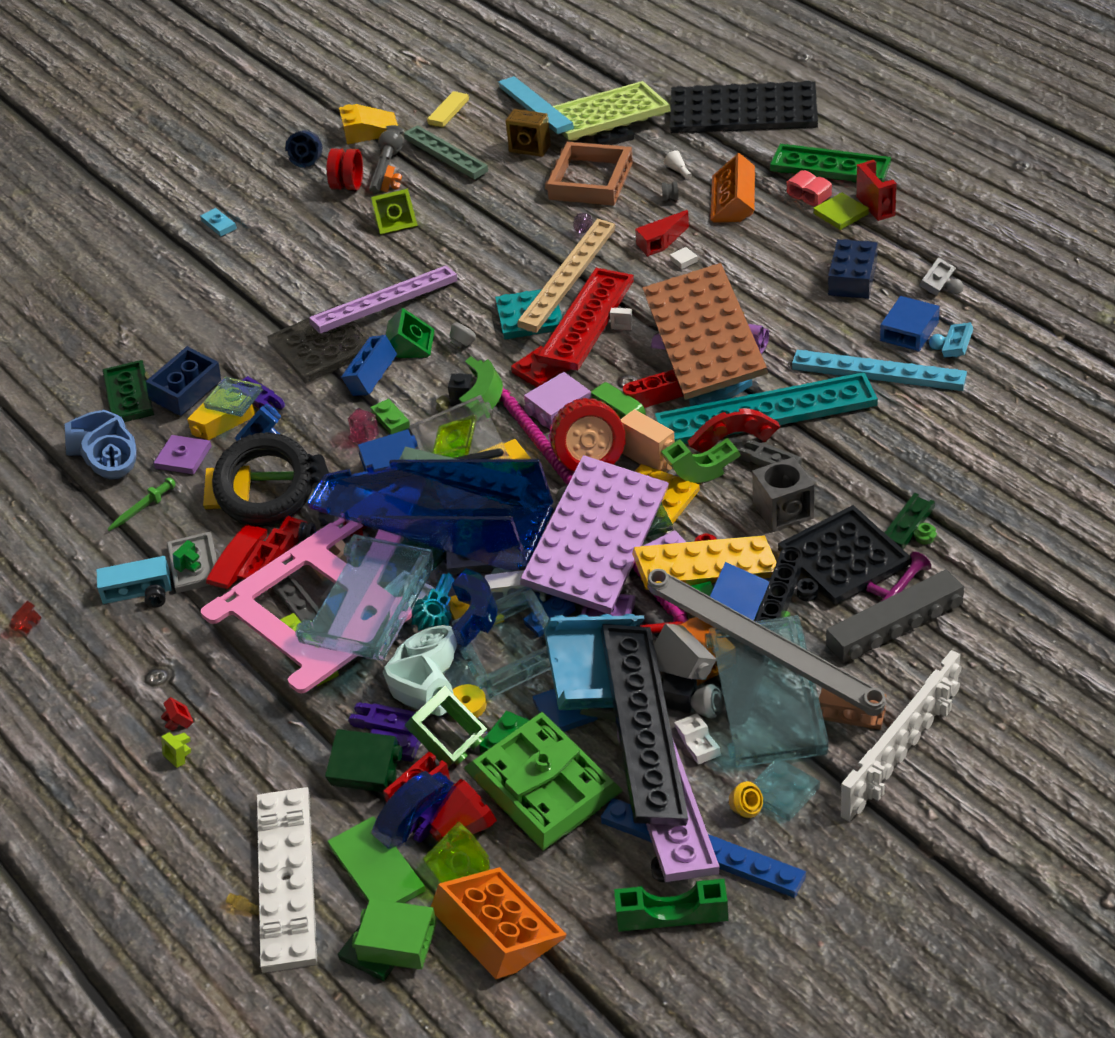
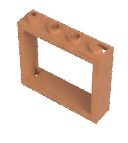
[545,142,633,206]

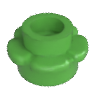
[913,523,937,544]

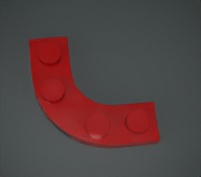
[687,408,780,453]

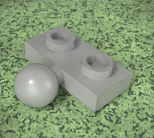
[919,257,964,296]

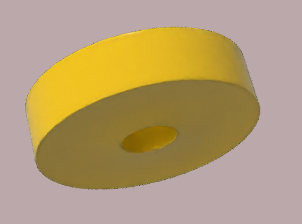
[453,684,487,718]

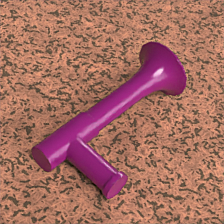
[866,551,931,601]

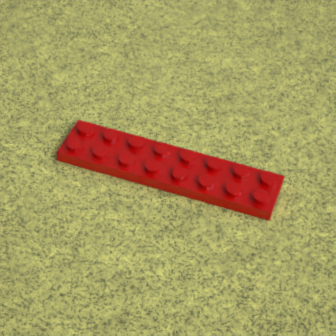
[538,268,634,371]

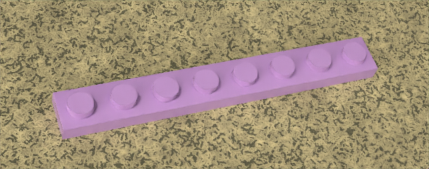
[309,265,457,333]

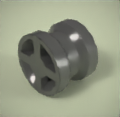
[661,181,679,202]

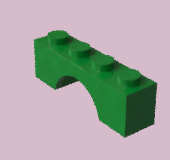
[614,879,729,931]

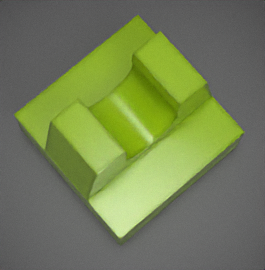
[161,732,191,768]

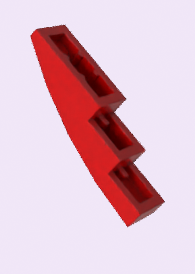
[237,516,308,580]
[206,524,267,589]

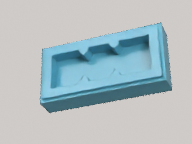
[200,208,237,237]

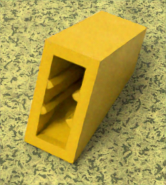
[187,389,255,440]

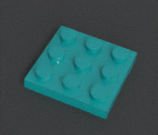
[495,289,562,340]

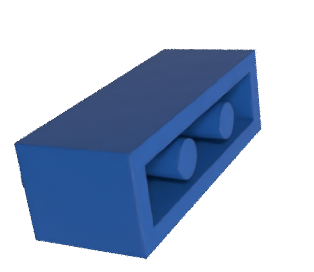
[341,335,397,396]

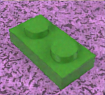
[371,399,410,434]

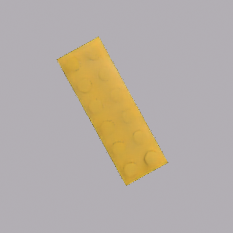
[632,535,777,590]

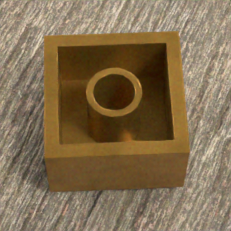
[505,109,551,157]

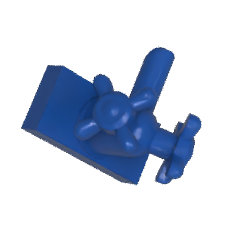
[234,404,281,441]

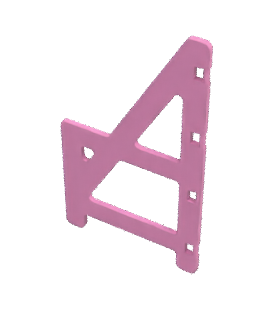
[201,474,427,693]

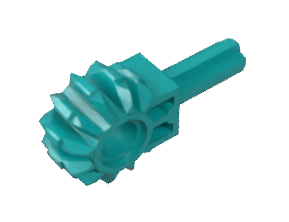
[411,573,454,631]

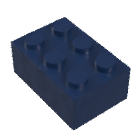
[828,239,878,299]
[146,346,221,416]

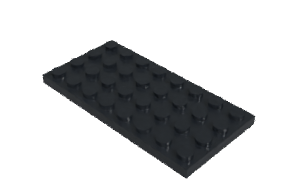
[670,81,818,133]

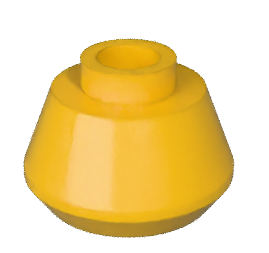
[729,782,763,818]

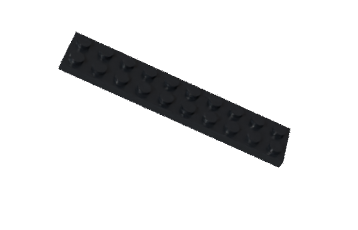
[601,624,689,826]

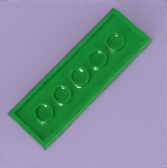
[770,143,891,182]

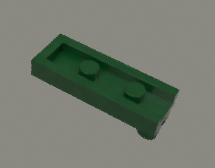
[885,493,935,550]

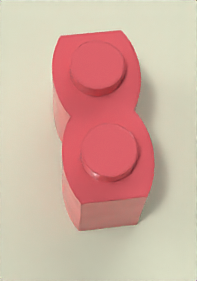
[787,170,832,207]

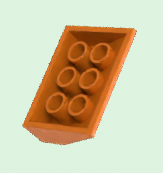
[431,867,567,979]

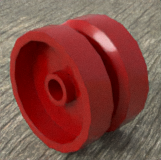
[326,148,363,190]

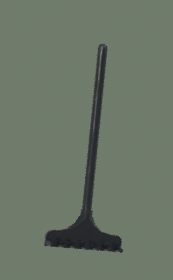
[307,448,504,526]

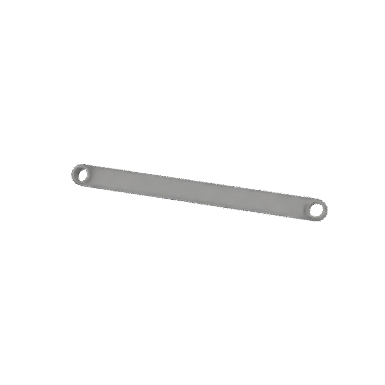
[648,569,886,716]

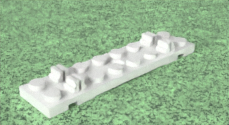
[841,650,962,822]
[257,787,317,973]

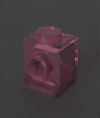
[348,408,379,444]

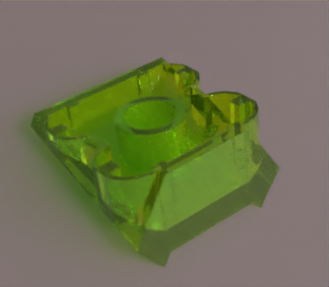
[423,822,490,883]

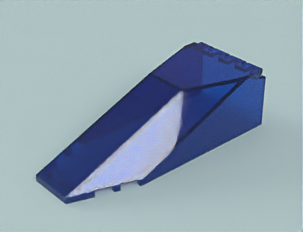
[307,459,553,570]

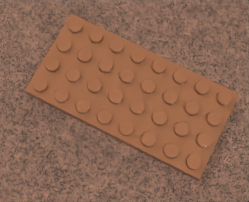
[643,263,768,400]

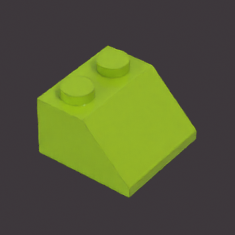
[370,189,417,235]

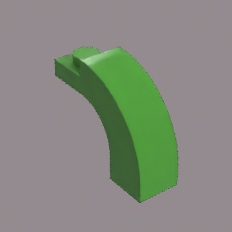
[459,356,503,422]
[661,438,741,483]

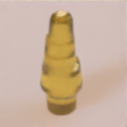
[226,893,260,916]

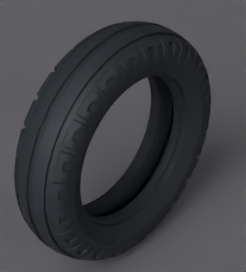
[212,433,313,526]

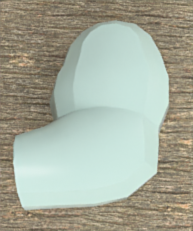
[383,625,457,716]

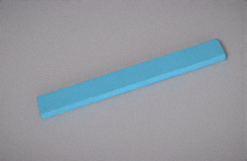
[498,76,574,134]

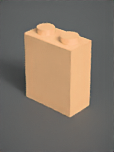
[621,409,675,472]

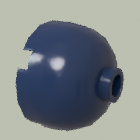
[285,130,323,168]

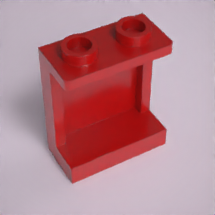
[856,160,897,221]

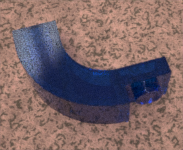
[452,568,498,647]
[371,771,454,849]

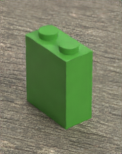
[352,898,437,970]

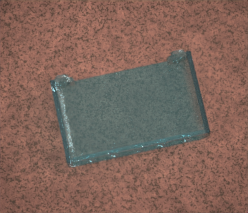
[295,534,433,661]
[705,615,828,768]

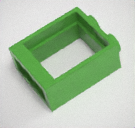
[404,686,487,767]

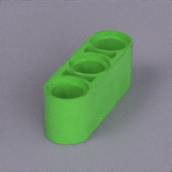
[591,382,646,419]

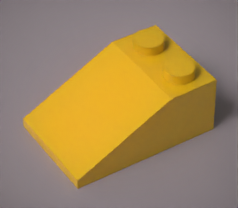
[339,104,398,145]

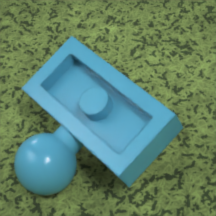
[929,322,973,358]

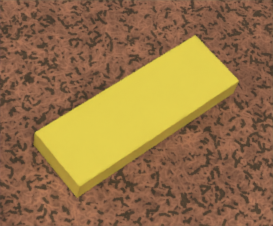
[427,91,469,127]

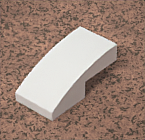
[674,714,721,764]

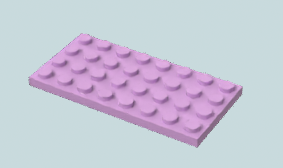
[520,455,669,615]

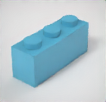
[97,556,172,604]

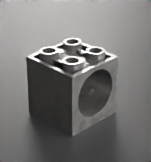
[752,457,814,532]

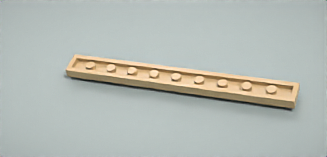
[518,218,615,333]

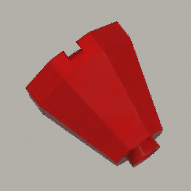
[429,779,497,844]

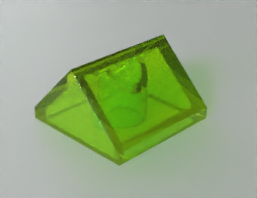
[432,415,477,458]

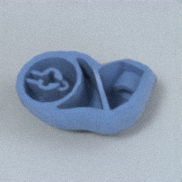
[64,410,137,479]

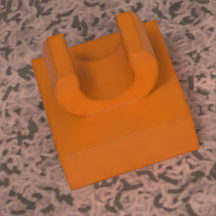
[381,165,402,192]

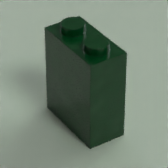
[325,729,402,792]

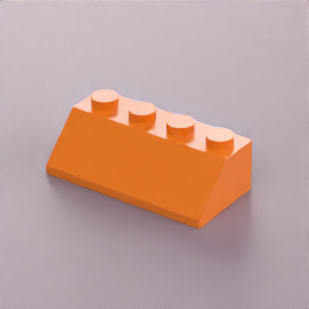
[710,153,755,223]

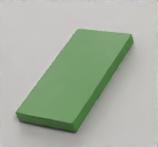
[328,816,425,903]

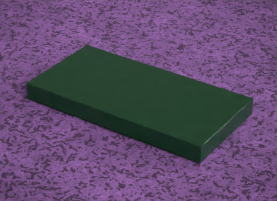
[102,360,154,422]

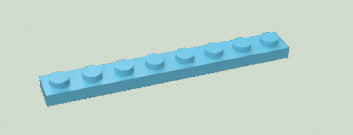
[792,350,967,391]

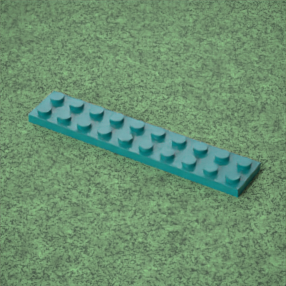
[655,372,878,444]

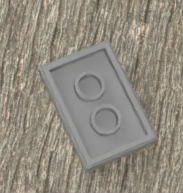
[167,531,217,593]

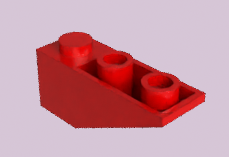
[635,210,689,257]

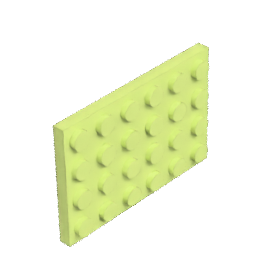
[553,81,670,141]

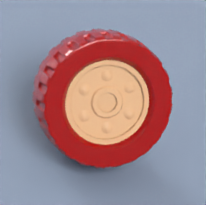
[549,398,626,472]

